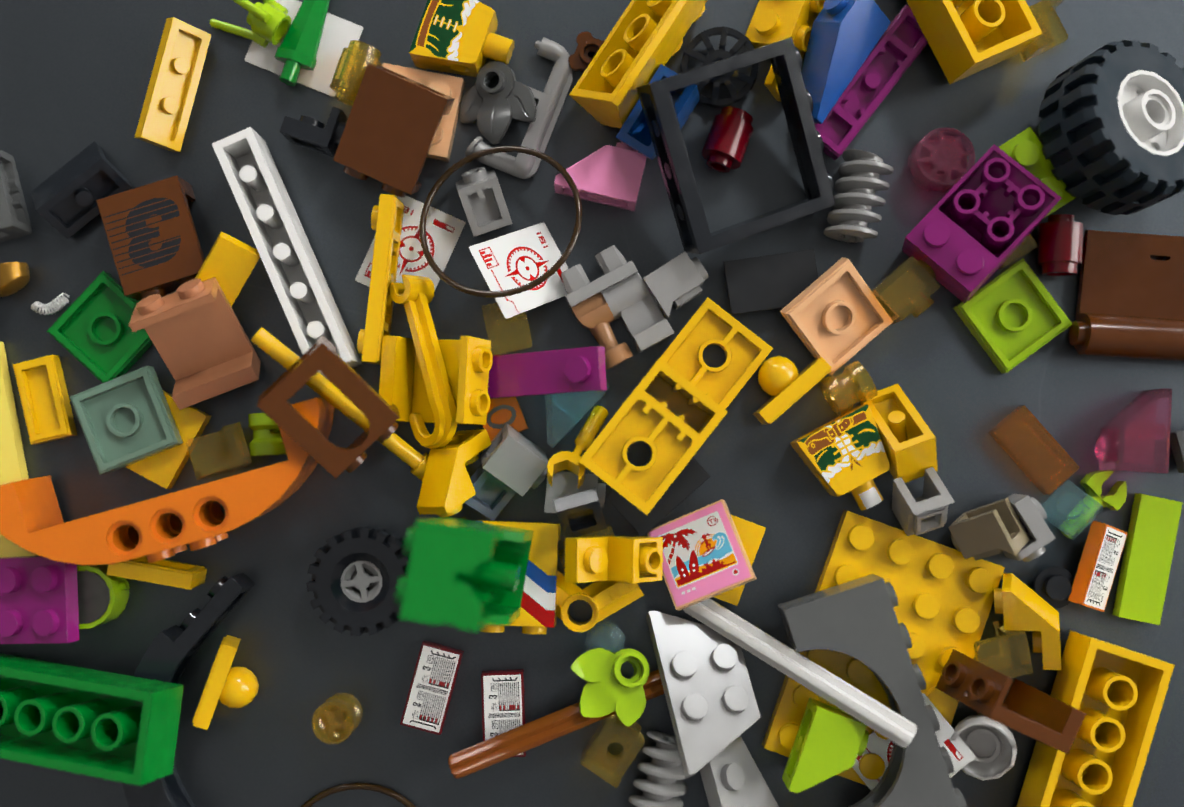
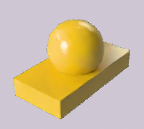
[753,356,831,425]
[192,635,259,730]

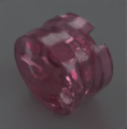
[908,127,975,192]

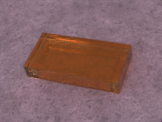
[989,405,1080,495]

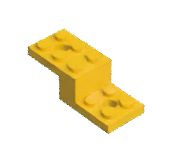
[578,297,773,515]

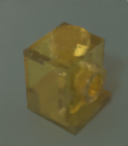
[581,715,645,788]

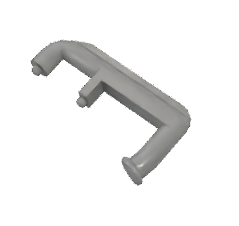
[465,37,573,179]

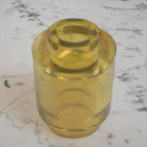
[330,40,382,106]

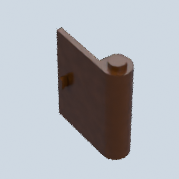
[1069,230,1184,362]

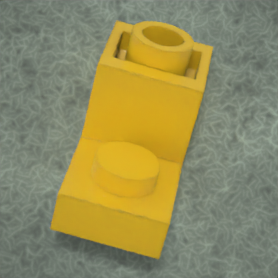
[417,429,492,518]
[565,536,663,583]
[994,573,1061,670]

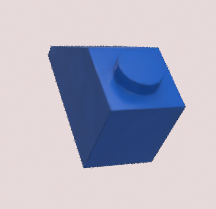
[616,64,700,160]

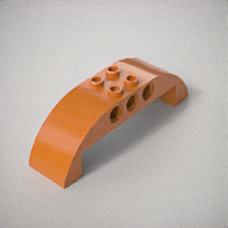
[0,397,335,565]

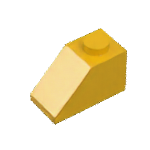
[859,383,938,483]

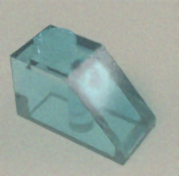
[545,382,611,449]

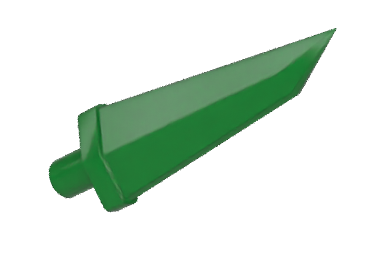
[274,0,330,86]

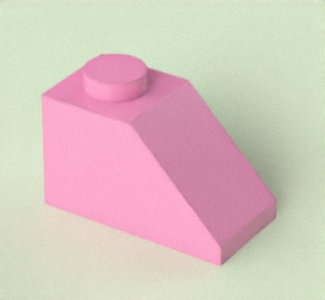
[554,142,647,211]

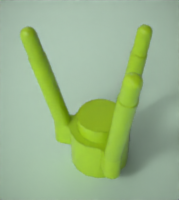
[209,0,291,48]

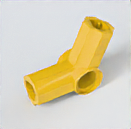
[555,570,644,632]

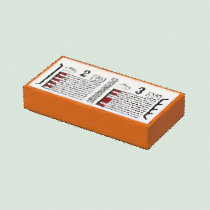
[1068,521,1128,612]

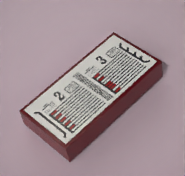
[400,640,464,735]
[481,669,527,758]

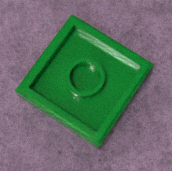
[46,271,153,383]

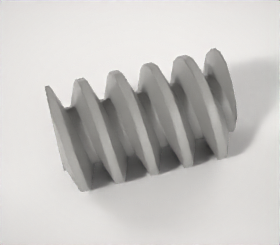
[823,149,894,243]
[629,731,688,807]

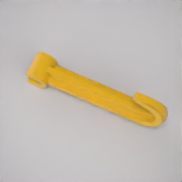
[389,274,458,449]

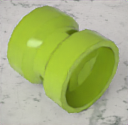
[248,413,286,456]

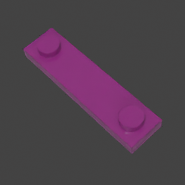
[814,4,928,161]
[488,346,607,399]

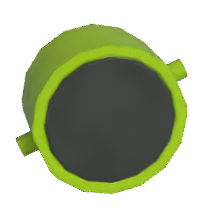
[77,564,130,629]

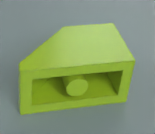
[782,698,869,794]

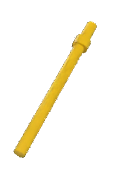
[250,327,429,481]

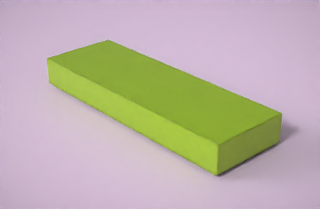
[1112,493,1183,625]

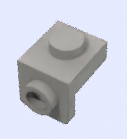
[1003,494,1056,562]

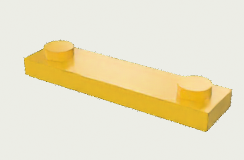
[357,194,404,365]

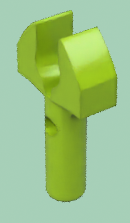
[1060,470,1127,539]

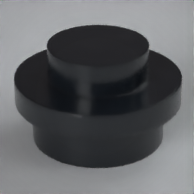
[1032,566,1074,608]

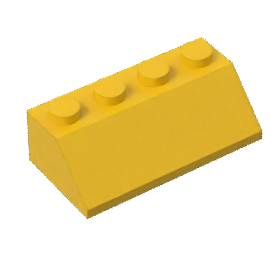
[569,0,708,128]

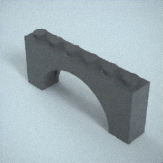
[777,574,967,807]

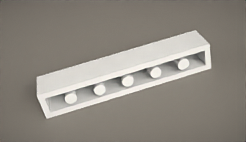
[212,127,362,379]

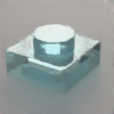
[1042,479,1103,540]

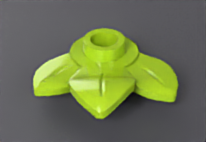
[571,648,650,727]

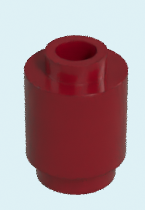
[701,106,754,173]
[1038,214,1083,276]

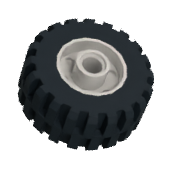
[1038,40,1184,215]

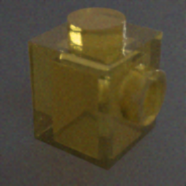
[871,255,940,325]

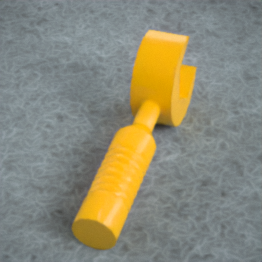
[547,405,608,489]

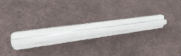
[683,598,917,748]

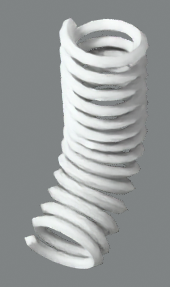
[31,292,69,315]

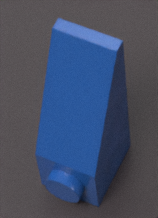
[801,0,891,124]

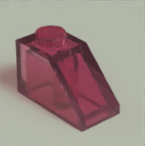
[1095,388,1172,474]

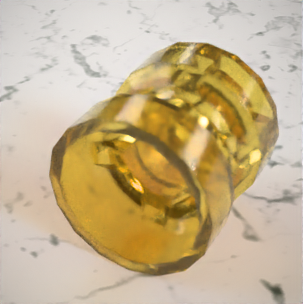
[819,360,877,417]
[312,693,363,745]

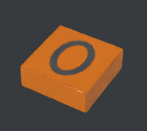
[482,397,529,441]

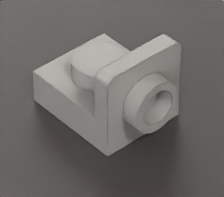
[455,167,513,237]

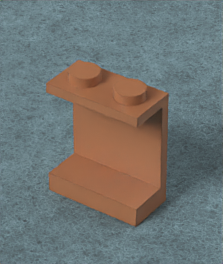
[129,277,261,410]

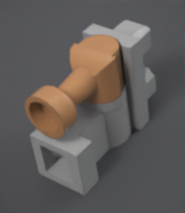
[561,245,674,370]

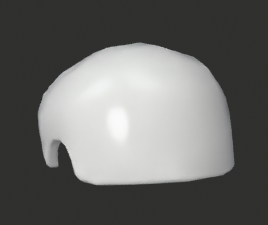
[951,714,1017,781]

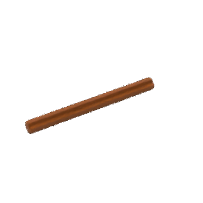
[448,669,665,779]

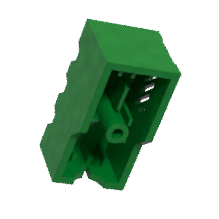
[395,517,534,632]

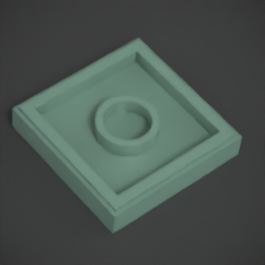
[70,365,183,475]

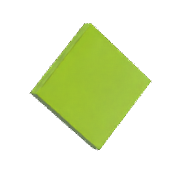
[953,258,1072,374]

